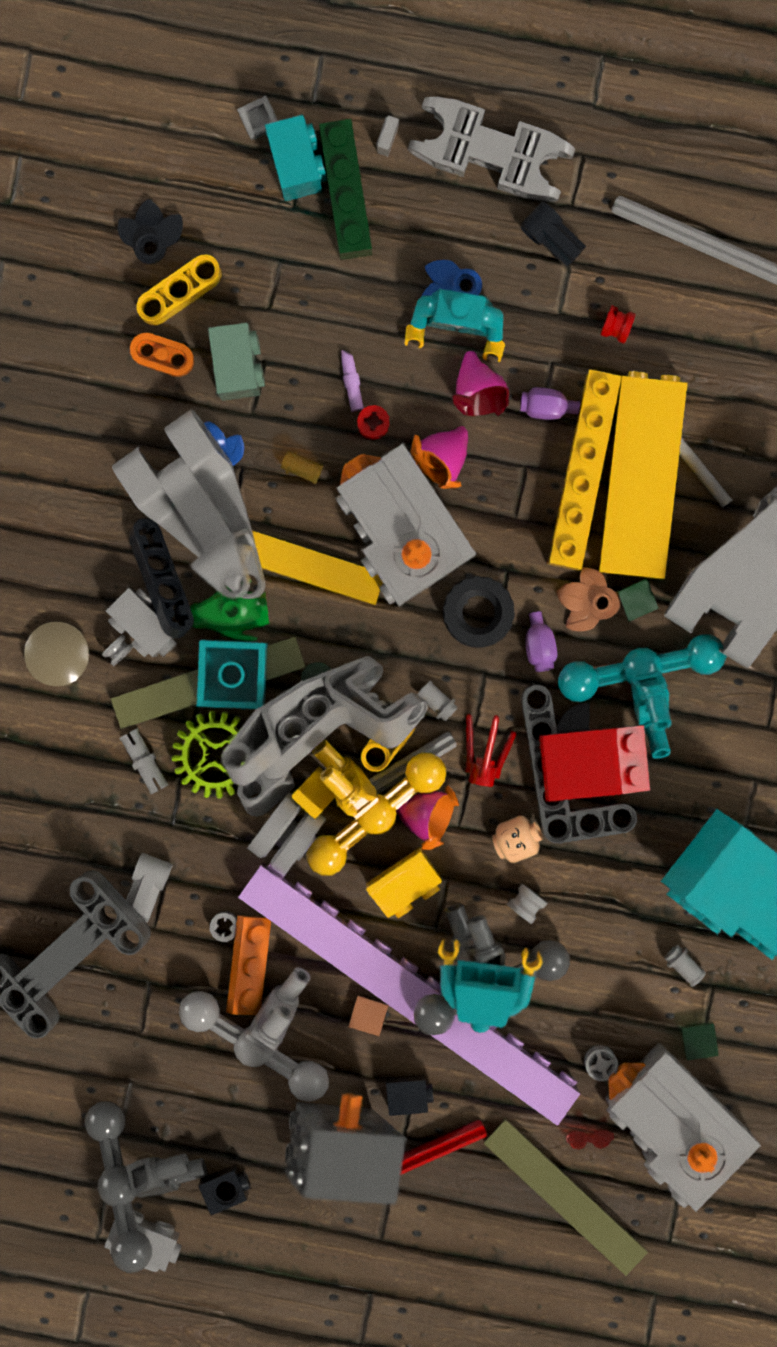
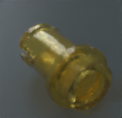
[280,450,324,484]

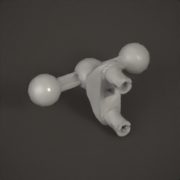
[179,967,329,1102]

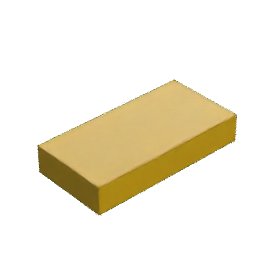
[291,767,335,819]

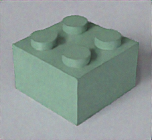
[208,322,265,401]

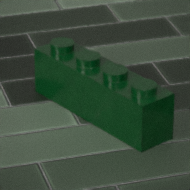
[319,119,372,260]

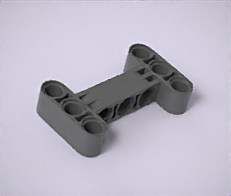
[0,870,151,1039]

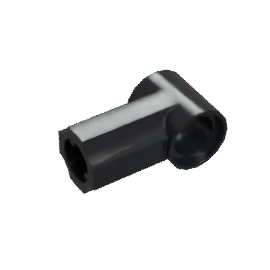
[519,201,586,268]

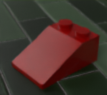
[539,725,650,801]

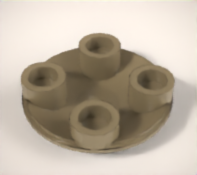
[24,622,89,686]

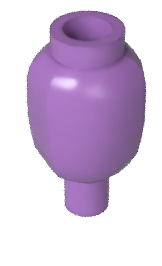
[520,387,580,420]
[525,611,558,672]

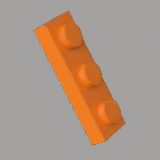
[226,915,271,1015]

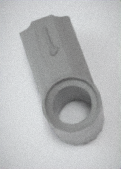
[126,853,173,923]

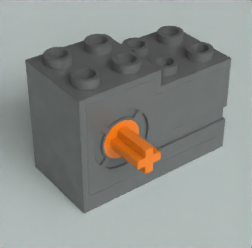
[285,1093,405,1204]

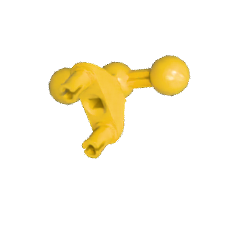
[306,739,446,876]

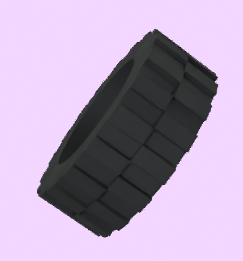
[443,576,515,648]

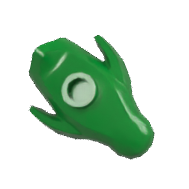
[189,579,269,642]

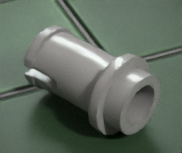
[417,680,458,721]
[664,945,706,987]

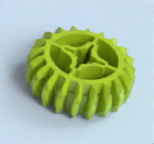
[172,711,244,799]

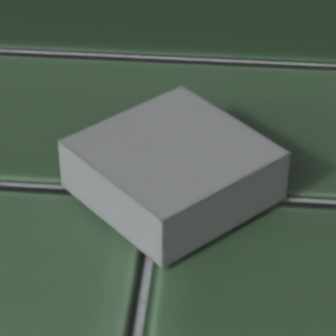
[237,96,278,141]
[376,116,399,157]

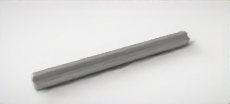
[612,196,777,285]

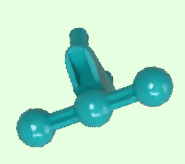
[558,634,727,759]

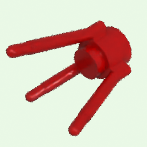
[464,714,516,787]

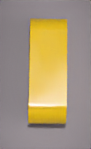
[136,255,222,325]

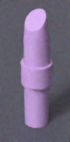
[341,350,364,412]

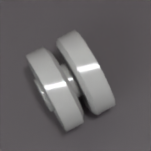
[247,792,326,876]

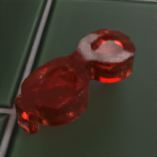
[565,1129,614,1150]

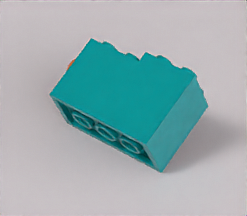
[661,809,777,960]

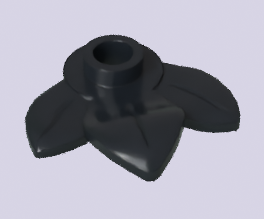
[118,199,183,265]

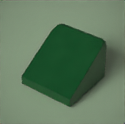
[616,579,659,622]

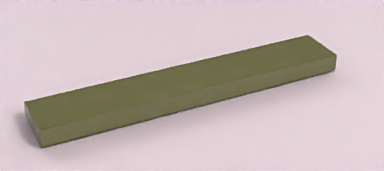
[111,637,306,729]
[483,1118,648,1276]

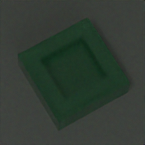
[681,1022,719,1060]

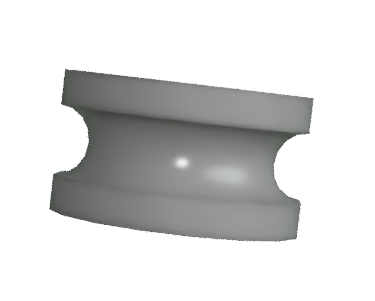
[102,635,134,666]
[210,911,237,942]

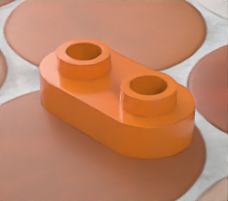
[130,333,194,377]

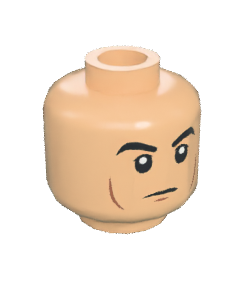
[492,815,543,863]

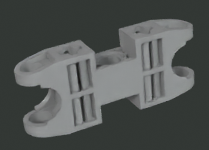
[407,97,575,202]

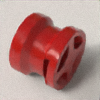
[600,305,636,344]
[357,405,390,440]

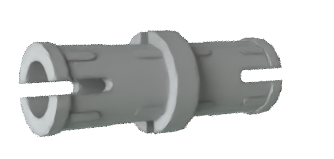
[119,728,169,795]

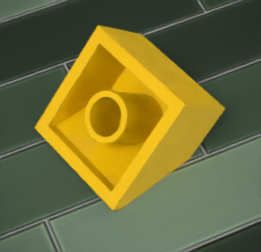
[366,847,442,919]

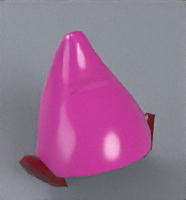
[452,351,509,417]

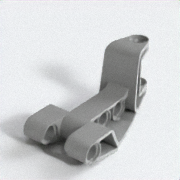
[112,409,265,599]
[664,486,777,669]
[222,656,428,816]

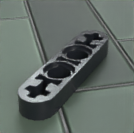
[128,518,194,638]

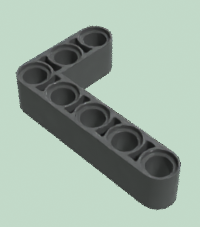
[521,685,637,843]

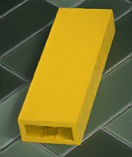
[599,371,687,580]

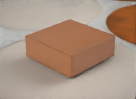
[348,995,389,1036]

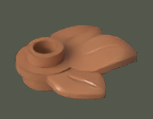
[556,567,620,631]

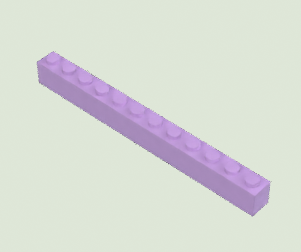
[238,863,580,1126]

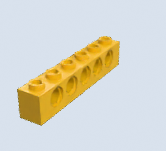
[547,369,622,571]

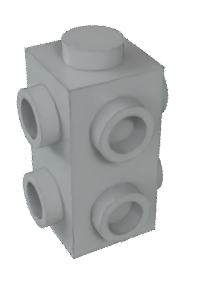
[106,588,177,657]
[104,1210,182,1272]

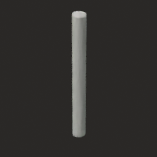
[679,437,732,508]

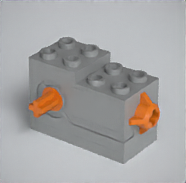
[335,444,476,607]
[605,1043,761,1211]

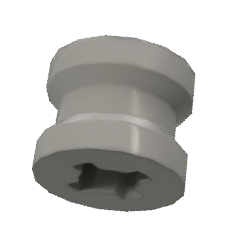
[507,884,548,924]
[584,1045,618,1081]

